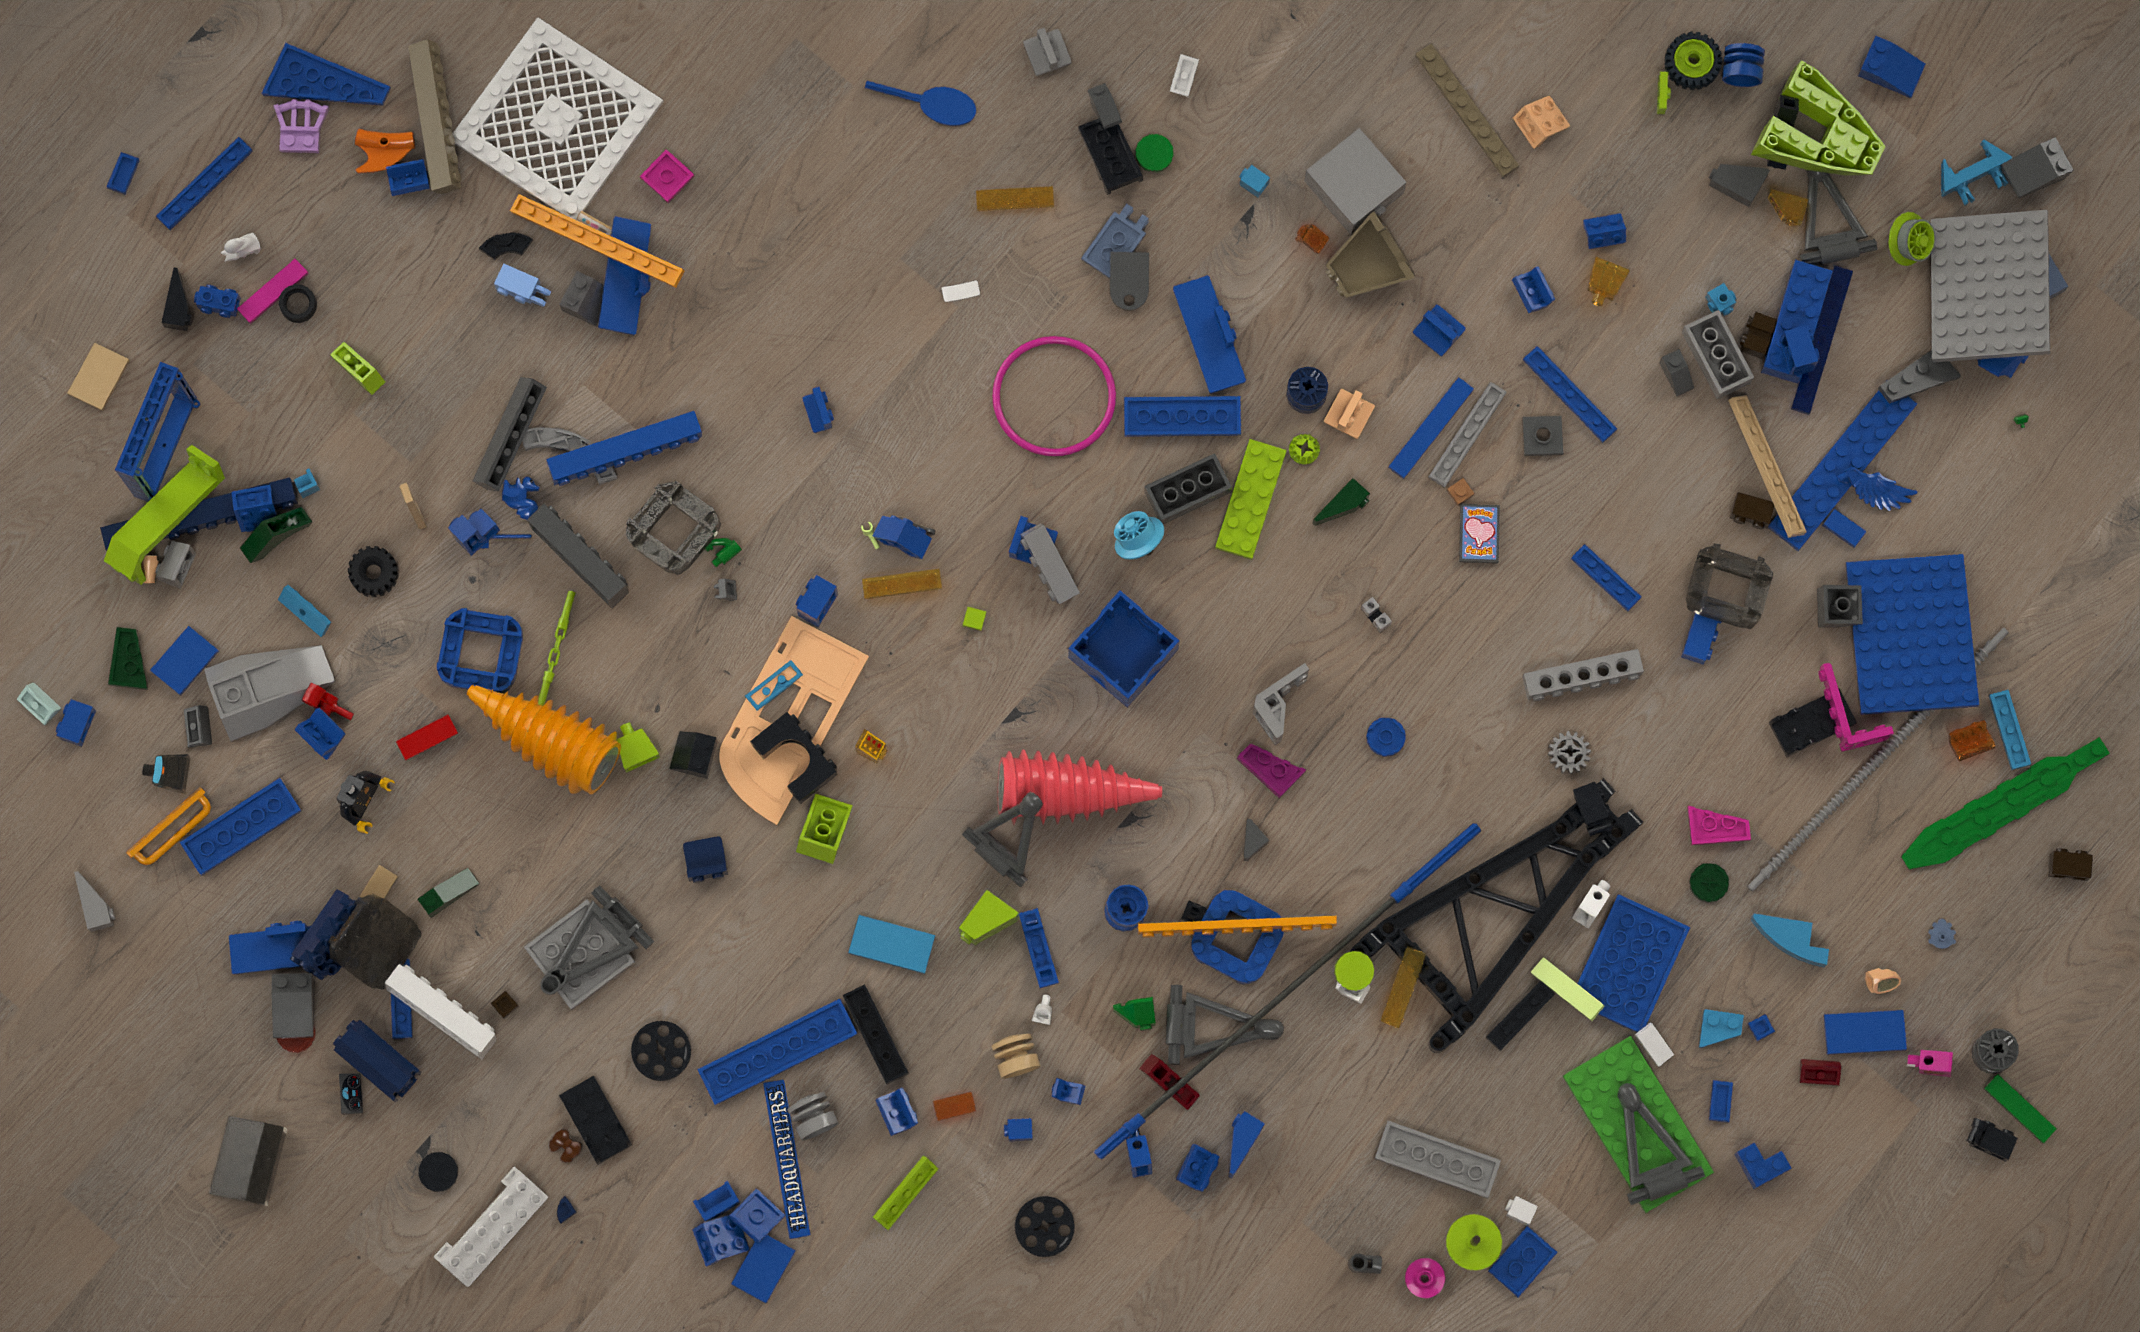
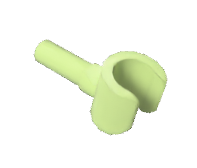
[861,522,880,549]

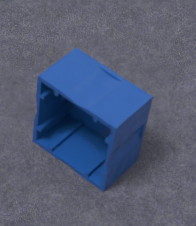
[1068,591,1180,708]

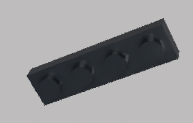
[1486,981,1555,1051]

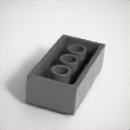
[1144,453,1232,524]

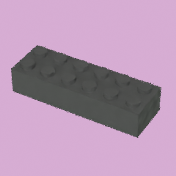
[527,504,629,609]

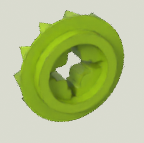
[1289,434,1320,465]

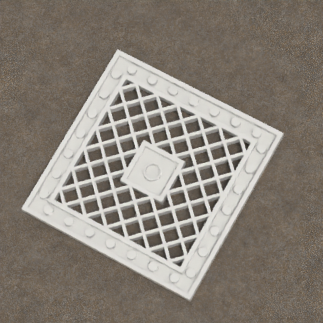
[453,18,663,220]

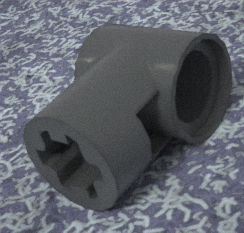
[1348,1254,1382,1274]

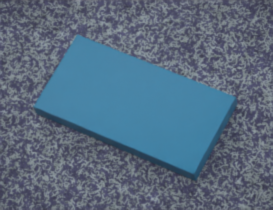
[848,915,935,974]

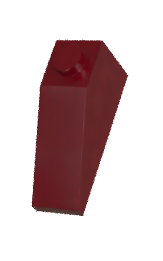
[1139,1054,1200,1110]

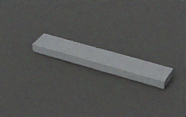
[1428,382,1507,488]

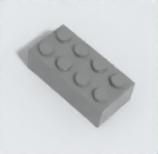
[1682,310,1754,399]

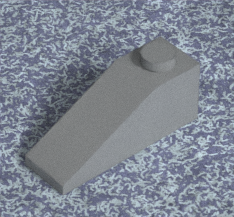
[74,871,116,932]

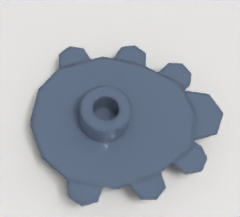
[1928,919,1956,949]

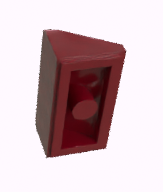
[1799,1059,1842,1086]

